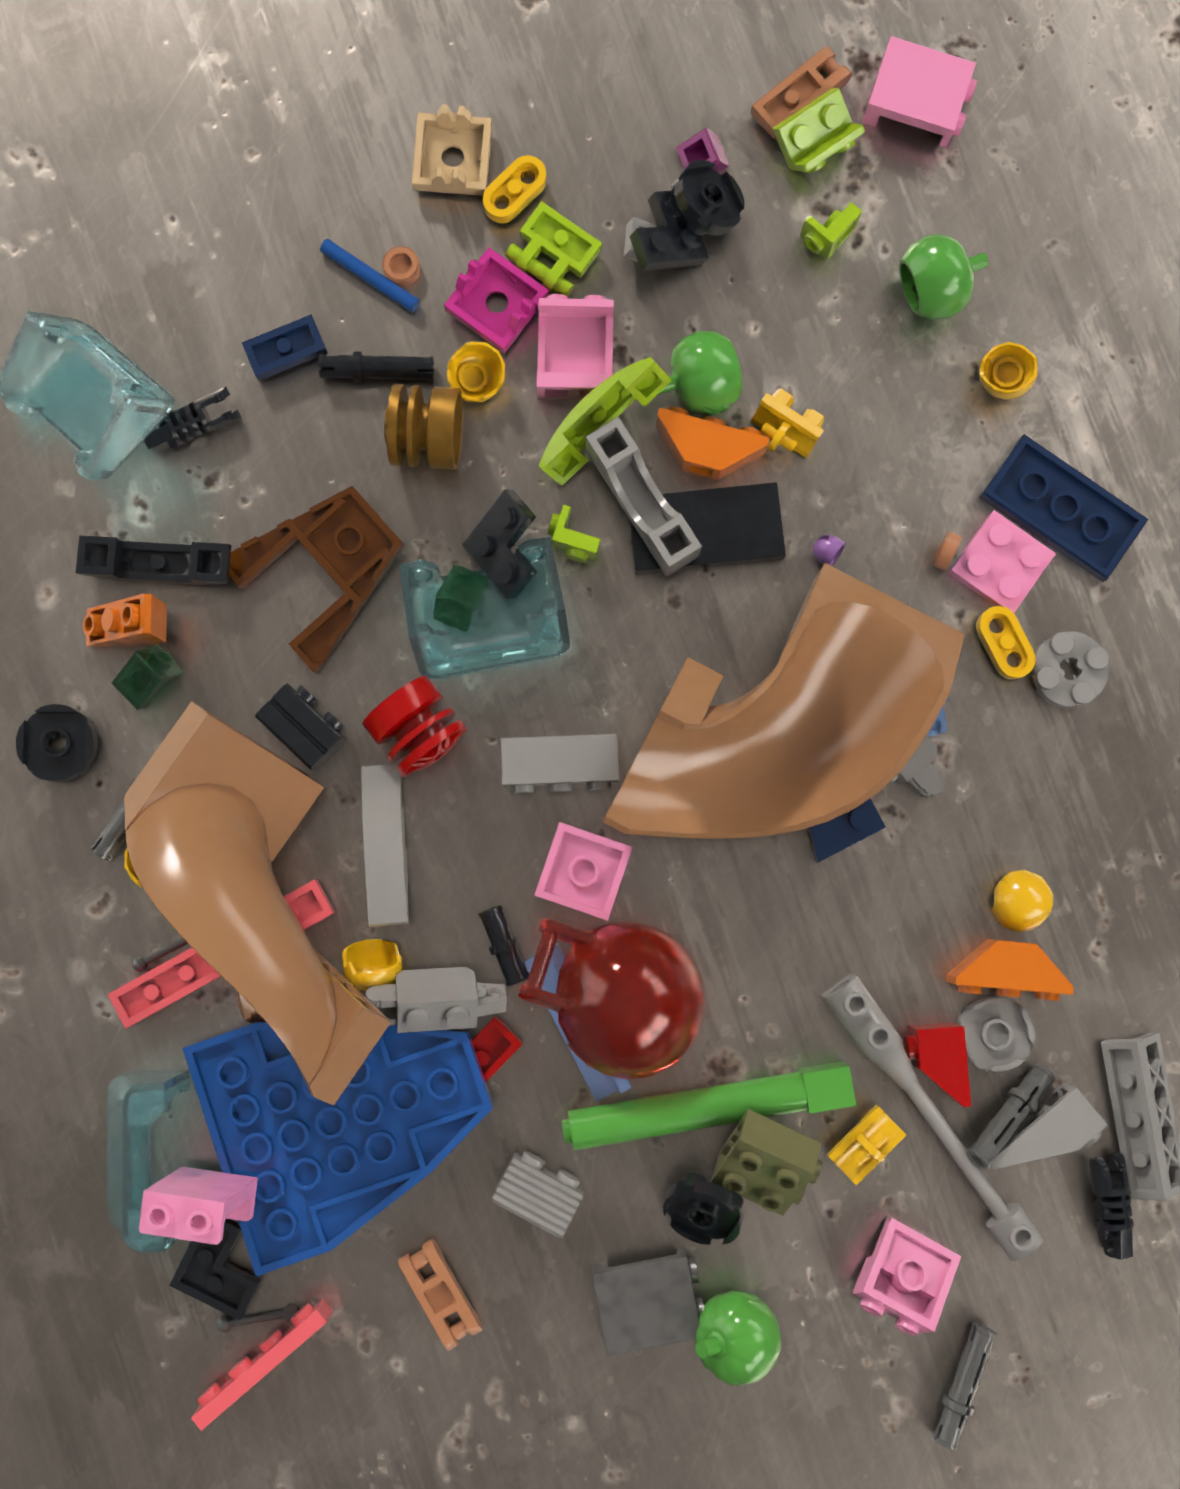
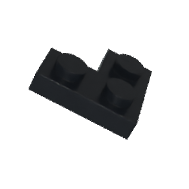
[629,191,709,271]
[462,490,537,599]
[169,1218,261,1321]

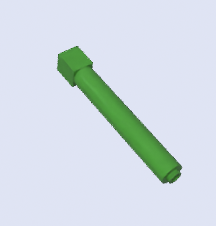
[562,1061,856,1151]

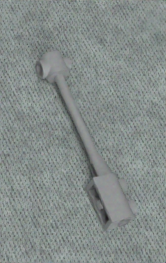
[820,973,1044,1261]

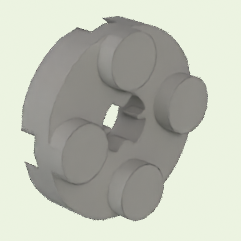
[1029,631,1110,708]

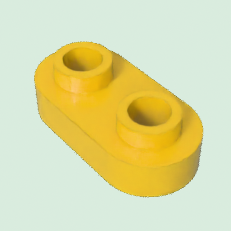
[483,155,547,223]
[976,606,1036,680]

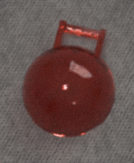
[518,919,706,1079]

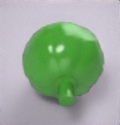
[899,234,989,320]
[658,331,743,416]
[695,1290,781,1386]

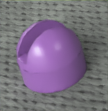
[813,534,846,566]

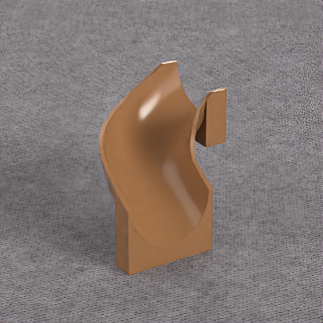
[603,563,965,839]
[124,701,391,1106]

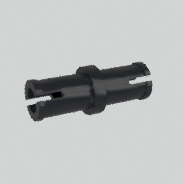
[478,905,530,986]

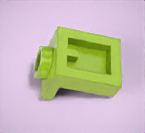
[800,202,862,259]

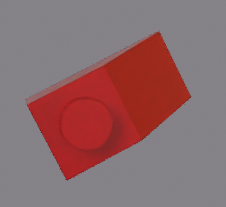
[904,1022,971,1107]

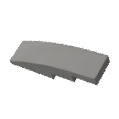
[361,764,409,927]

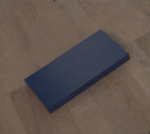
[979,434,1149,582]

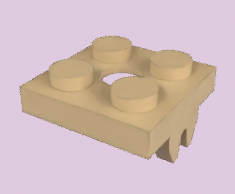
[411,104,493,196]

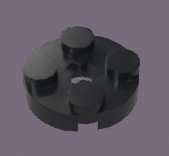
[671,160,745,236]
[16,704,98,782]
[663,1173,744,1245]

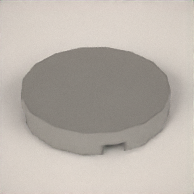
[957,995,1036,1074]

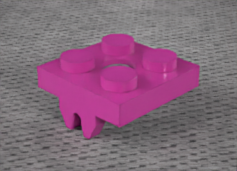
[444,247,549,354]

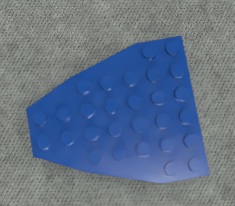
[182,1020,494,1276]

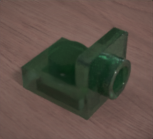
[433,564,490,632]
[111,645,182,710]

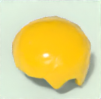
[446,342,505,402]
[979,342,1038,401]
[992,869,1053,933]
[342,939,403,991]

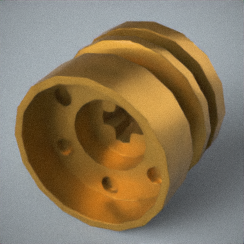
[384,384,463,470]

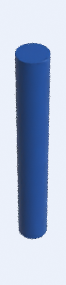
[320,238,420,313]

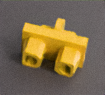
[750,389,824,458]
[827,1104,906,1186]

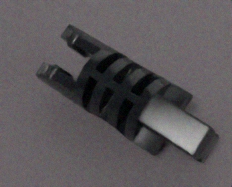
[142,386,242,449]
[1089,1152,1134,1260]

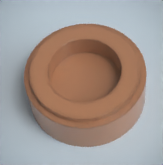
[382,246,421,287]
[933,531,963,571]

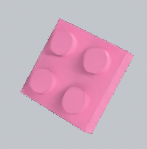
[948,510,1056,613]
[534,822,633,921]

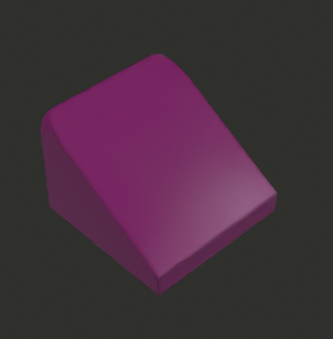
[676,128,730,172]

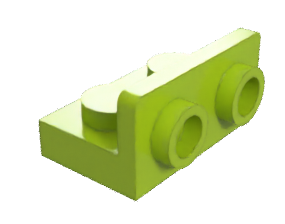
[772,88,865,174]

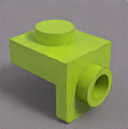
[547,504,601,563]

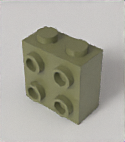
[711,1109,823,1216]

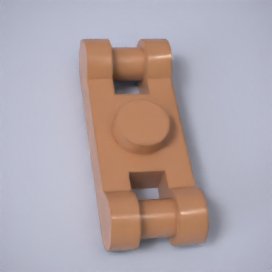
[398,1238,484,1351]

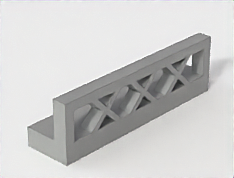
[1101,1033,1180,1201]

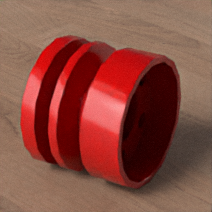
[362,675,467,777]

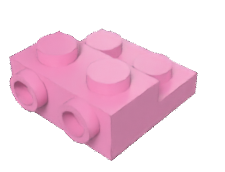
[852,1218,961,1336]

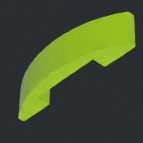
[539,357,672,486]

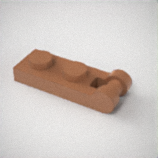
[750,46,853,140]

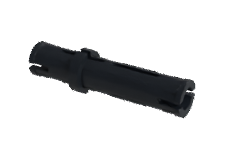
[319,351,434,382]

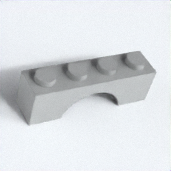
[586,417,702,577]

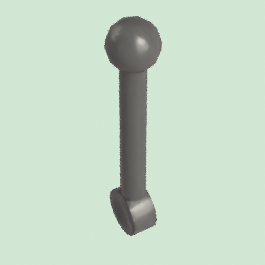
[132,938,187,972]
[216,1304,299,1333]

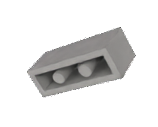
[501,734,619,794]

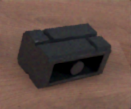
[255,683,347,772]

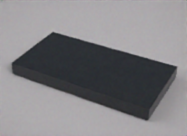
[629,482,786,574]

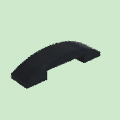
[75,535,232,585]

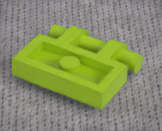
[505,201,602,297]

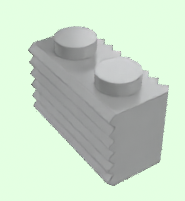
[491,1151,584,1239]

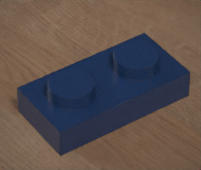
[241,314,328,381]

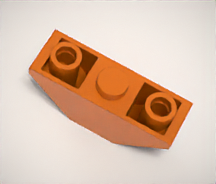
[656,406,770,481]
[83,593,167,647]
[946,939,1074,1001]

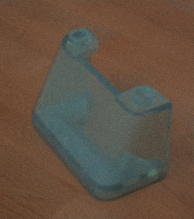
[0,310,175,481]
[399,537,570,679]
[107,1070,190,1253]

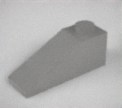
[989,1082,1108,1170]

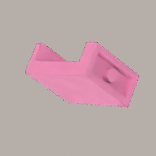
[862,36,977,147]
[536,294,614,400]
[139,1166,258,1245]

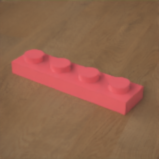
[191,1299,333,1431]

